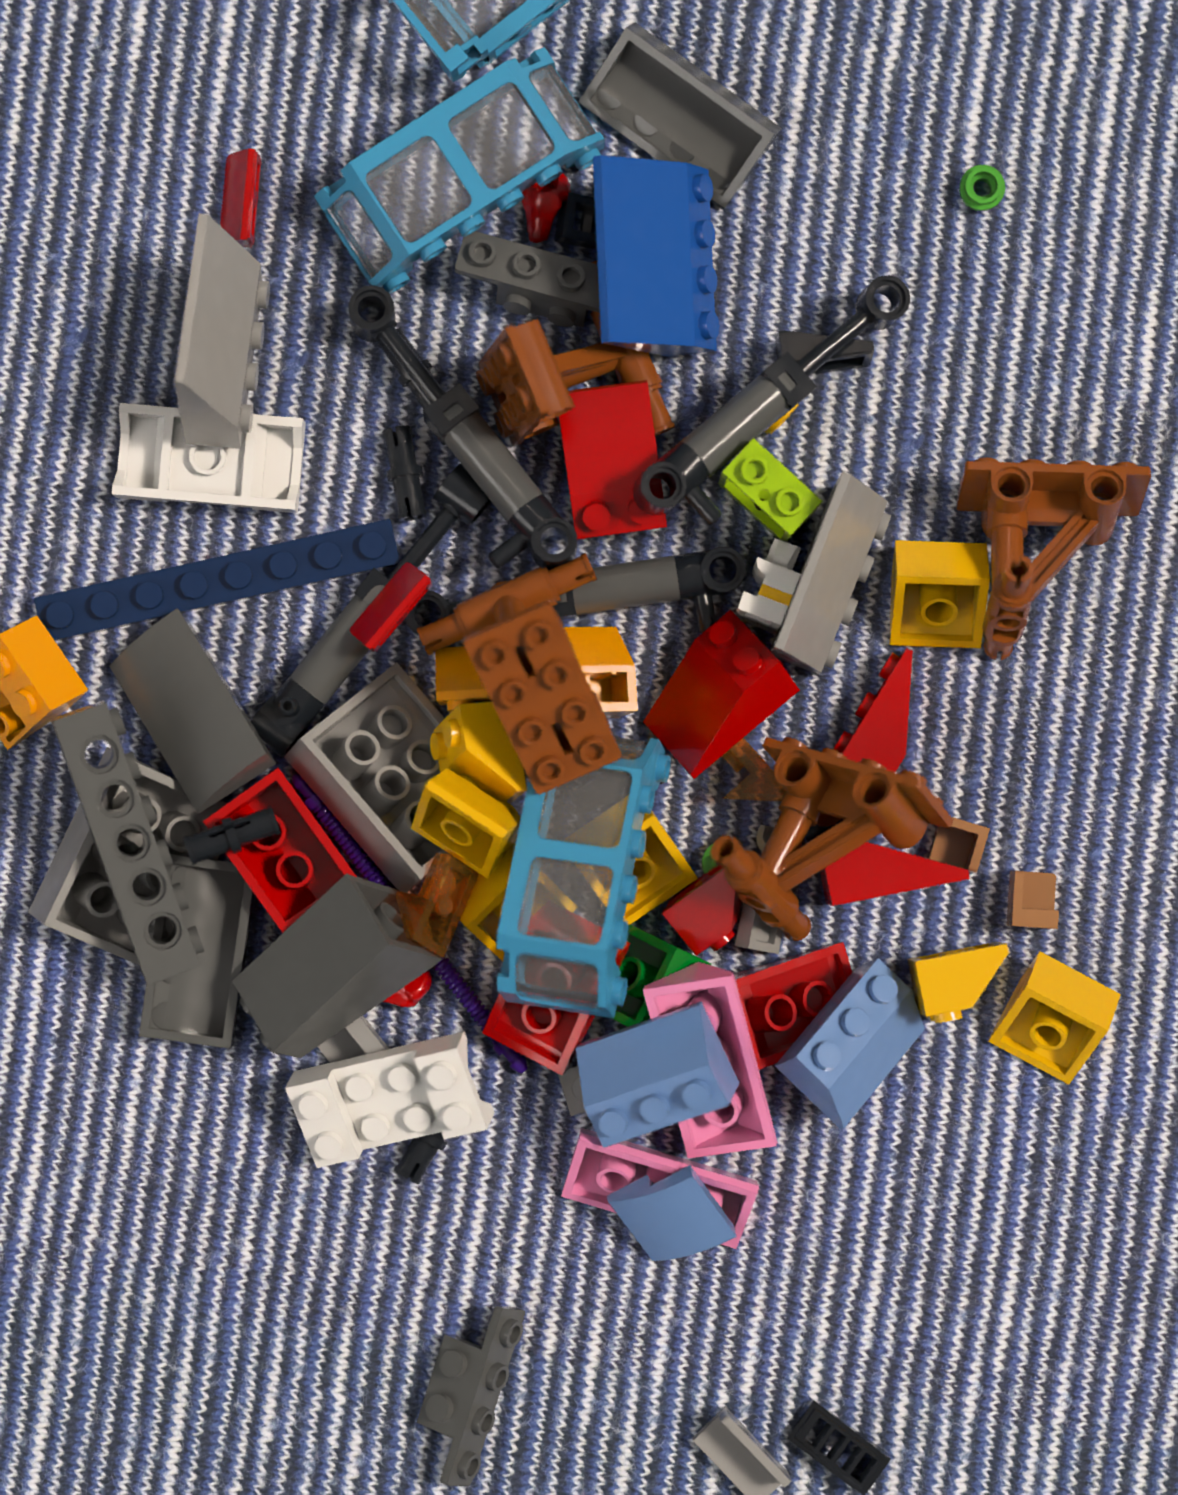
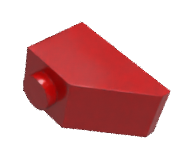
[662,864,742,956]

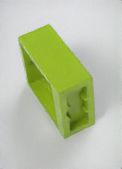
[718,438,822,543]

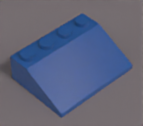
[593,155,720,357]

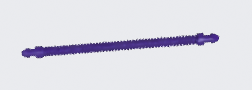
[291,773,528,1074]

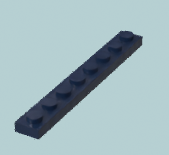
[34,519,400,642]

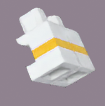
[735,538,801,634]

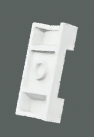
[112,403,306,513]
[285,1032,494,1168]

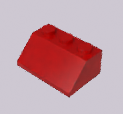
[203,767,357,933]

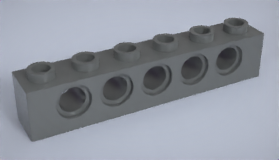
[50,700,205,986]

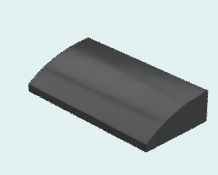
[578,22,782,208]
[109,608,276,814]
[139,854,255,1049]

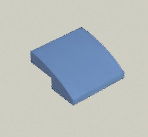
[607,1165,737,1261]

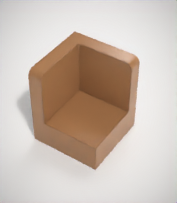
[928,817,990,873]
[1007,871,1059,929]

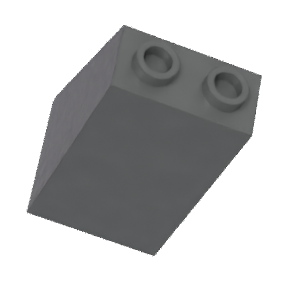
[232,874,441,1058]

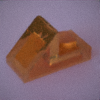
[721,738,786,802]
[396,853,479,958]

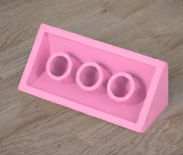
[643,962,778,1159]
[561,1128,759,1249]

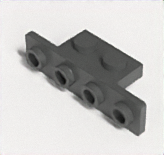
[455,231,600,327]
[416,1306,525,1486]

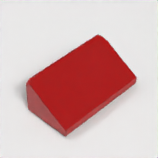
[220,148,261,248]
[349,562,433,652]

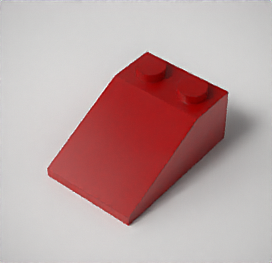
[559,380,667,539]
[643,610,800,779]
[820,842,970,906]
[482,901,631,1076]
[734,942,852,1070]

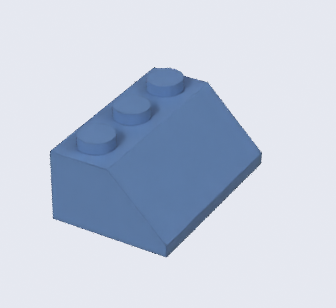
[775,958,925,1130]
[576,1002,739,1148]

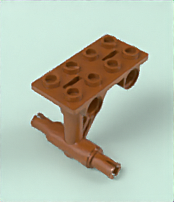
[476,260,675,447]
[957,458,1151,660]
[417,553,622,794]
[711,737,953,941]

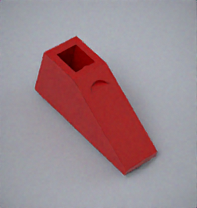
[833,648,913,772]

